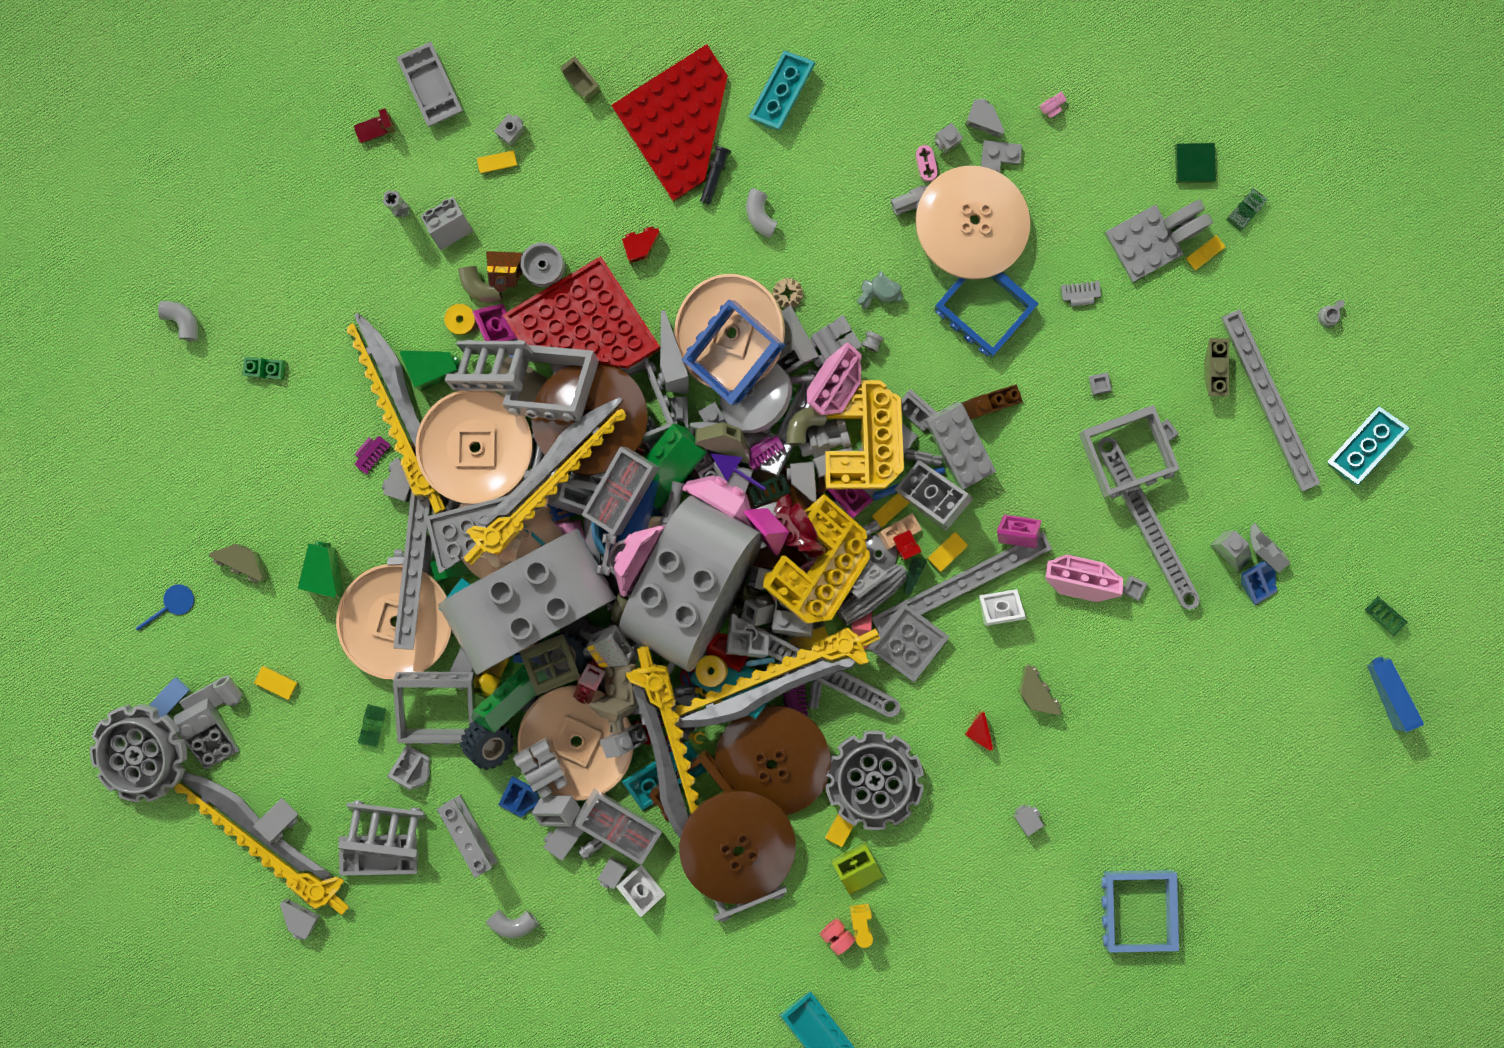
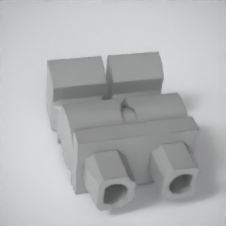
[809,315,862,369]
[513,737,567,798]

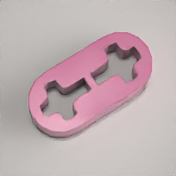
[916,145,937,182]

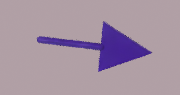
[710,453,766,491]

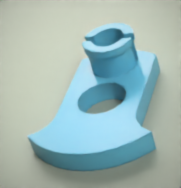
[746,655,775,667]

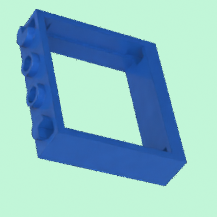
[934,272,1039,358]
[682,299,786,405]

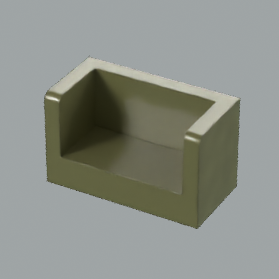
[560,56,601,103]

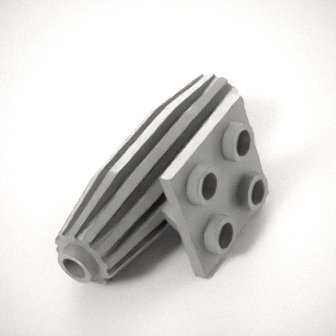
[836,560,908,625]

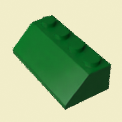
[645,423,707,510]
[471,659,549,733]

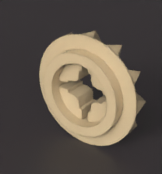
[773,278,803,309]

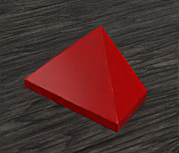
[964,711,993,751]

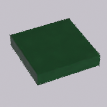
[1175,143,1216,183]

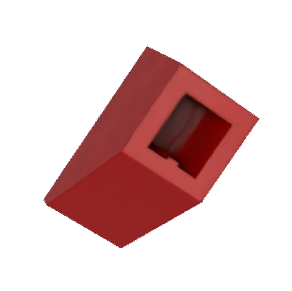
[622,226,660,264]

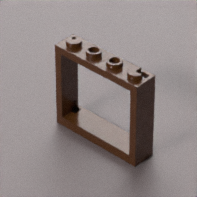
[650,750,738,831]

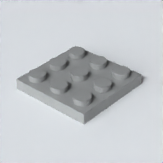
[1105,204,1183,283]
[868,602,949,682]

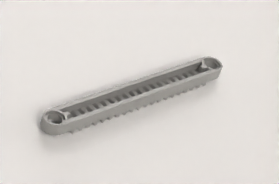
[1097,437,1199,609]
[739,618,900,717]

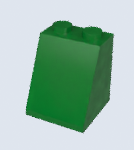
[399,350,461,391]
[297,541,344,598]

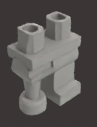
[800,419,851,459]

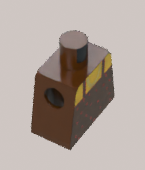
[486,251,523,292]

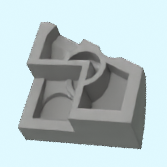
[1250,523,1290,573]
[726,614,769,658]

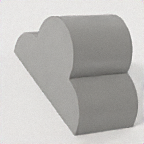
[895,460,973,531]

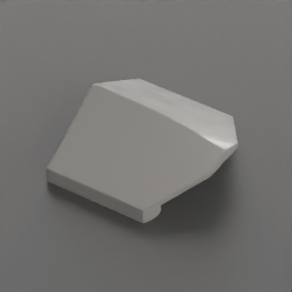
[387,745,430,790]

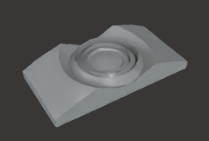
[396,42,463,127]
[339,834,417,875]

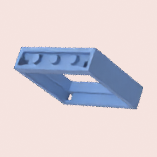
[1101,870,1179,952]

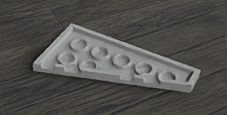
[425,488,542,573]

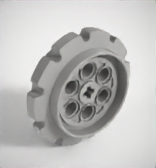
[90,704,187,802]
[825,730,924,830]

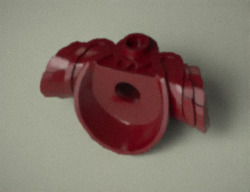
[774,494,826,558]

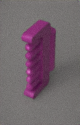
[354,436,391,474]
[749,436,785,471]
[783,684,808,716]

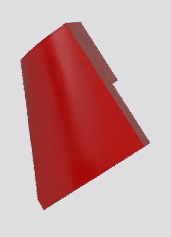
[706,633,750,673]

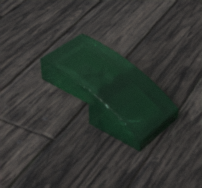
[1226,188,1268,232]
[358,704,387,748]

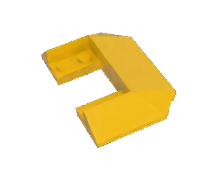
[824,380,904,489]
[763,494,870,624]

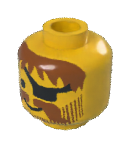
[474,671,502,699]

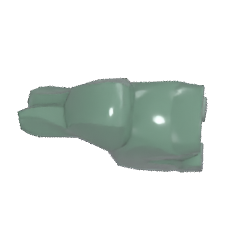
[857,271,903,309]

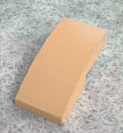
[877,513,922,550]

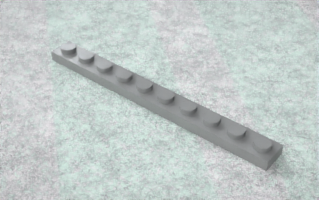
[1221,309,1320,491]
[394,491,430,650]
[872,532,1052,633]

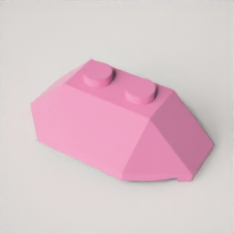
[807,342,862,415]
[682,475,751,527]
[614,525,665,597]
[1045,555,1124,602]

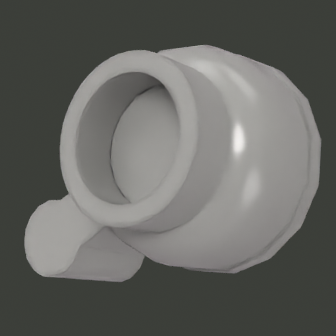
[1317,300,1345,327]

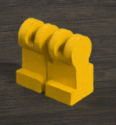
[849,904,873,948]

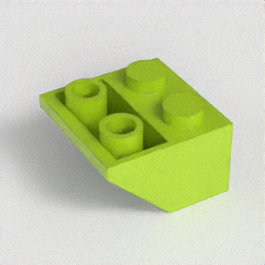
[831,842,883,894]

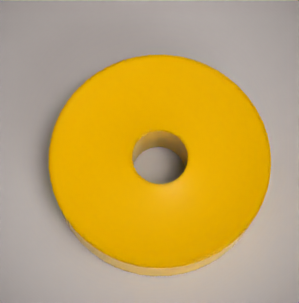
[444,304,476,335]
[696,655,728,687]

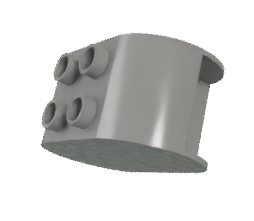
[619,496,763,672]
[438,529,616,675]

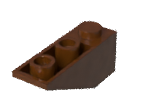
[962,384,1023,420]

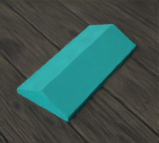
[749,50,816,130]
[1328,406,1410,485]
[623,741,707,810]

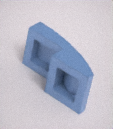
[149,677,190,717]

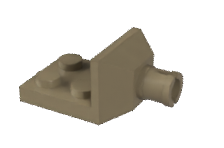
[589,663,639,734]

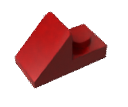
[893,530,922,560]

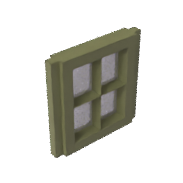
[520,634,581,695]

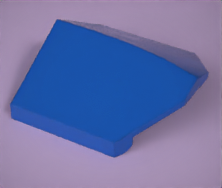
[1241,561,1277,605]
[498,776,540,817]

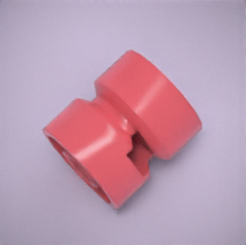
[819,918,856,956]

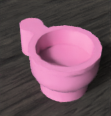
[1039,91,1067,118]

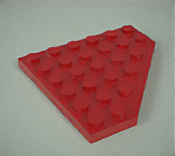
[611,44,728,202]
[503,256,661,369]

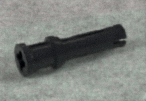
[699,146,732,205]

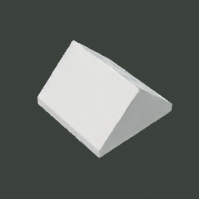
[979,589,1026,626]
[616,865,665,917]

